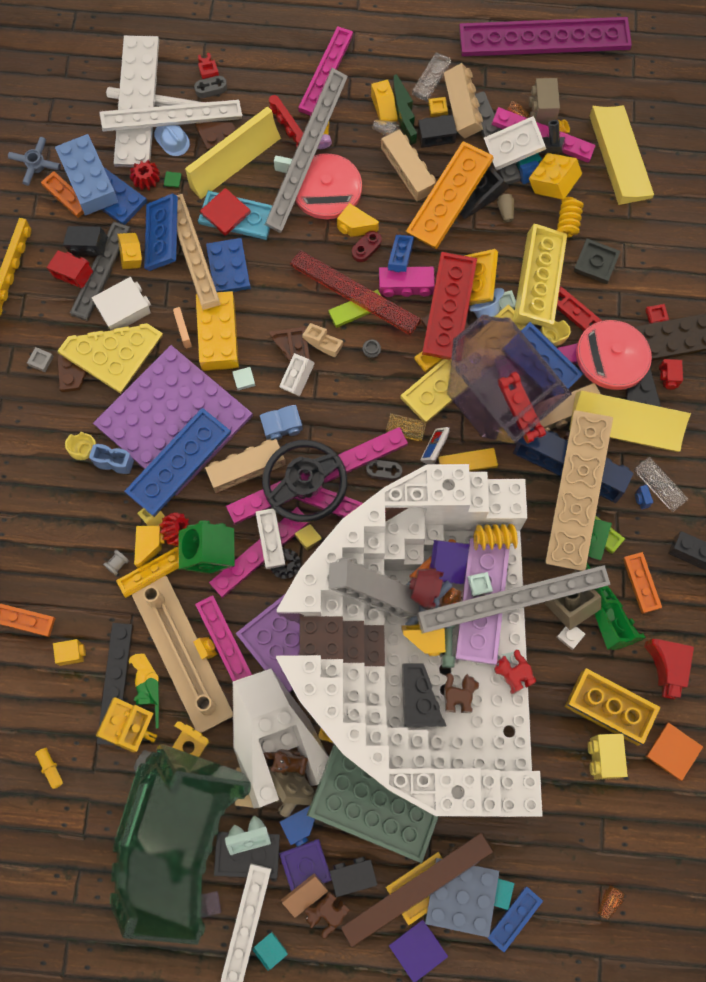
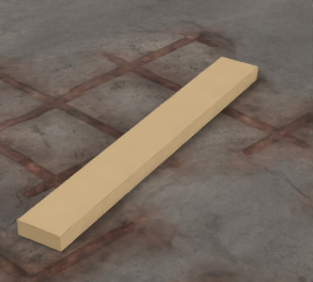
[176,194,221,310]

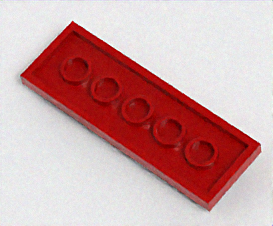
[422,252,477,361]

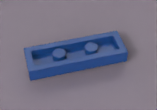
[388,235,414,272]
[487,886,543,952]

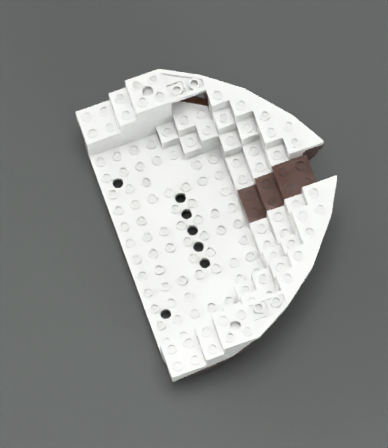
[276,464,542,817]

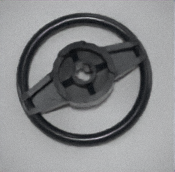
[262,440,348,522]

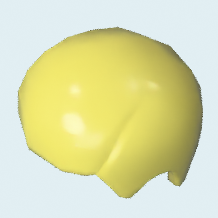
[540,320,571,346]
[65,432,96,460]

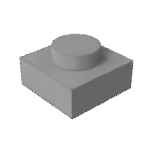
[27,347,54,372]

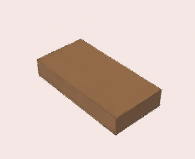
[281,873,328,917]

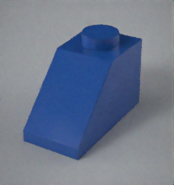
[280,806,315,847]

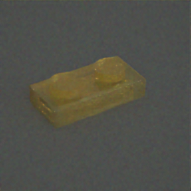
[386,413,427,442]

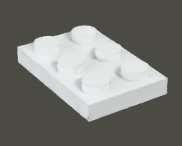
[484,116,546,171]

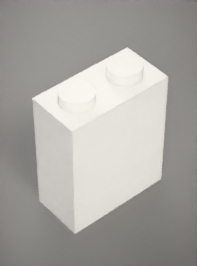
[92,277,151,331]

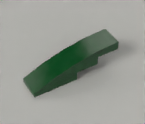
[393,74,417,145]

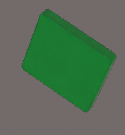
[164,171,182,188]

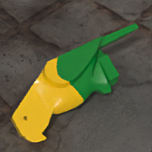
[129,654,159,729]

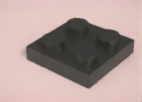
[573,239,621,284]

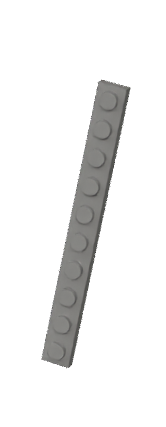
[264,68,348,233]
[416,565,611,634]

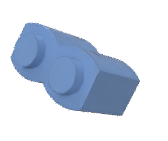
[260,405,303,440]
[89,444,134,474]

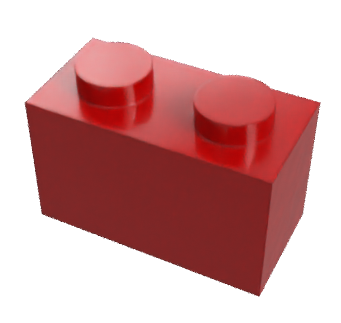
[46,250,94,289]

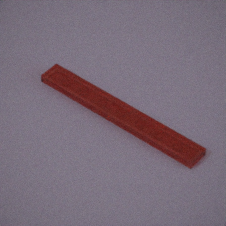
[290,250,421,335]

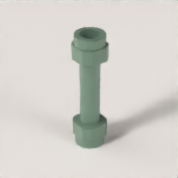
[442,625,455,668]

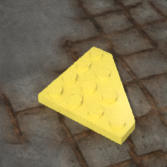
[58,323,163,394]

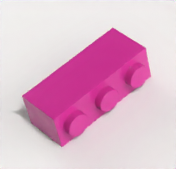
[379,267,435,297]

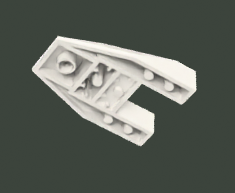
[233,669,329,808]

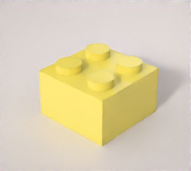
[588,734,628,780]

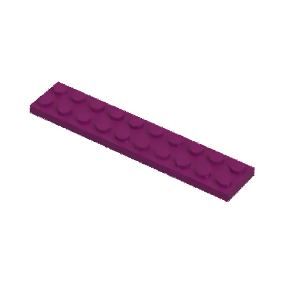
[459,17,632,56]

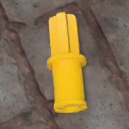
[35,748,63,789]

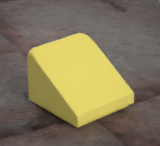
[138,508,165,526]
[295,524,322,551]

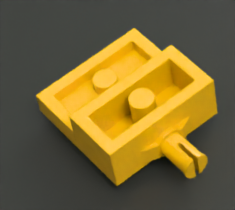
[96,697,157,752]

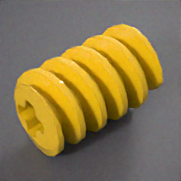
[557,197,584,238]
[473,524,518,550]

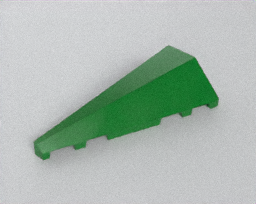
[586,563,646,650]

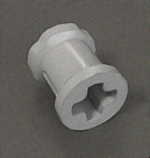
[103,550,129,576]

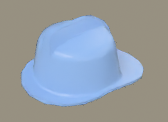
[154,125,190,156]
[469,288,504,323]

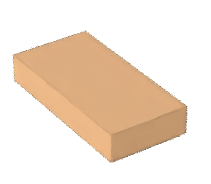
[173,307,192,348]

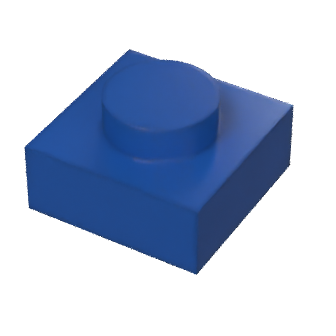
[519,160,539,184]
[635,485,654,509]

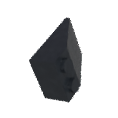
[460,164,510,219]

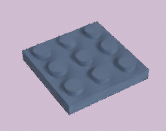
[425,858,499,937]

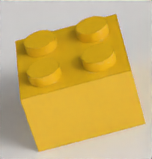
[529,153,582,200]

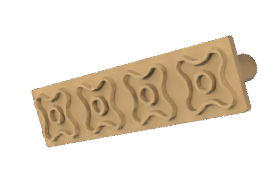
[545,410,613,571]
[132,576,233,733]

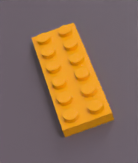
[406,141,494,249]

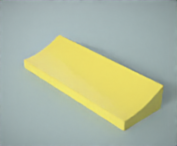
[589,105,654,205]
[185,106,281,199]
[513,224,567,328]
[569,390,691,452]

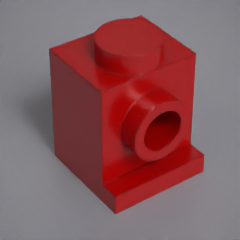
[659,359,683,389]

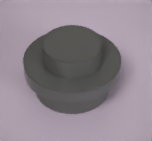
[363,340,381,358]

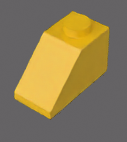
[371,80,398,125]
[337,203,379,237]
[117,233,142,269]
[134,526,166,568]
[401,624,445,656]

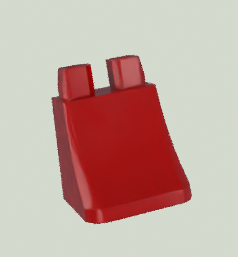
[644,639,694,699]

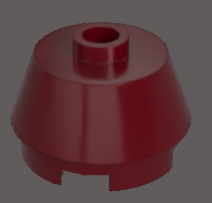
[409,568,444,609]

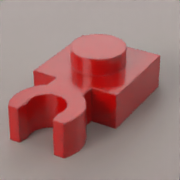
[198,53,219,79]

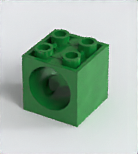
[179,520,235,574]

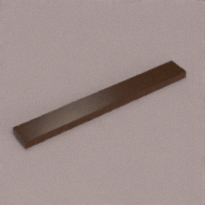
[341,833,494,947]

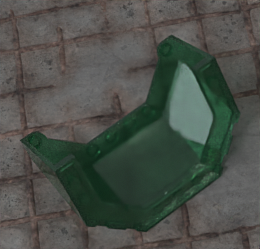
[110,744,251,945]

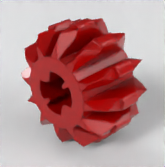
[130,160,160,191]
[159,512,189,546]

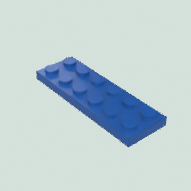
[124,408,231,517]

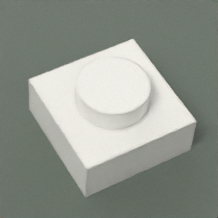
[556,626,585,650]

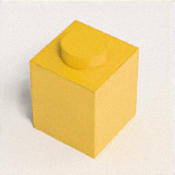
[53,639,86,666]

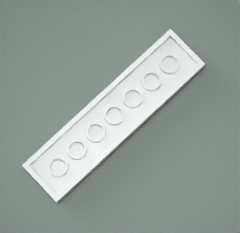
[114,35,159,167]

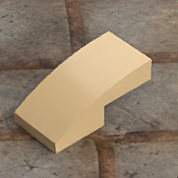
[302,323,343,357]

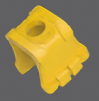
[160,722,209,769]

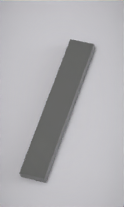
[70,221,131,321]

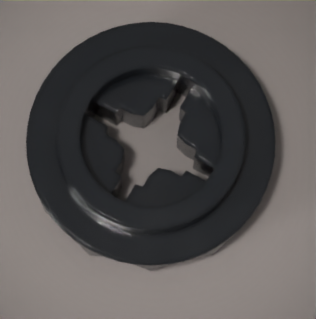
[271,548,301,579]

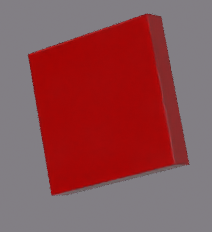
[200,188,251,236]

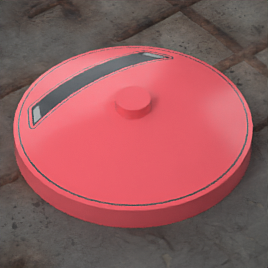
[295,154,362,219]
[576,320,652,390]

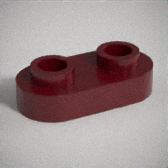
[352,231,382,262]

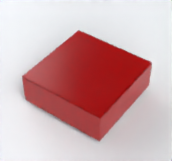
[645,304,669,324]

